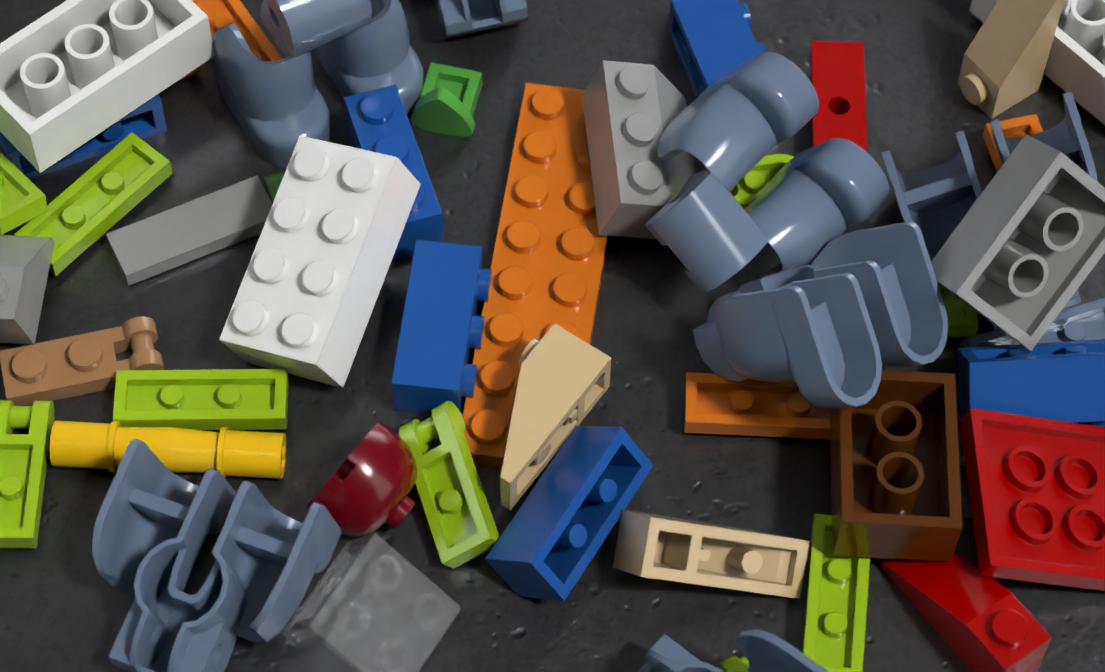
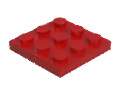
[960,408,1105,591]

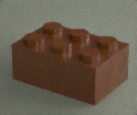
[830,370,962,562]

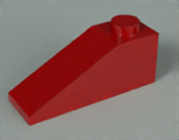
[881,552,1052,672]

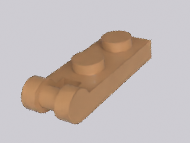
[0,316,165,406]

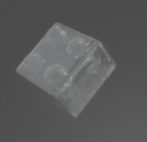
[282,533,460,672]

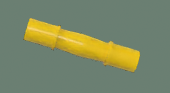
[50,420,286,479]

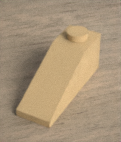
[958,0,1064,119]
[500,323,611,510]
[613,509,810,599]

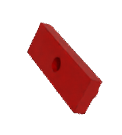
[810,41,867,151]

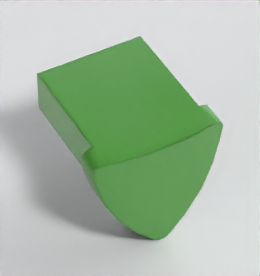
[410,62,482,137]

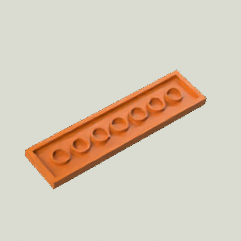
[462,83,609,474]

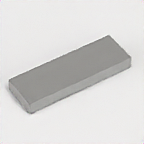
[106,175,272,286]

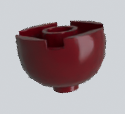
[305,421,417,537]

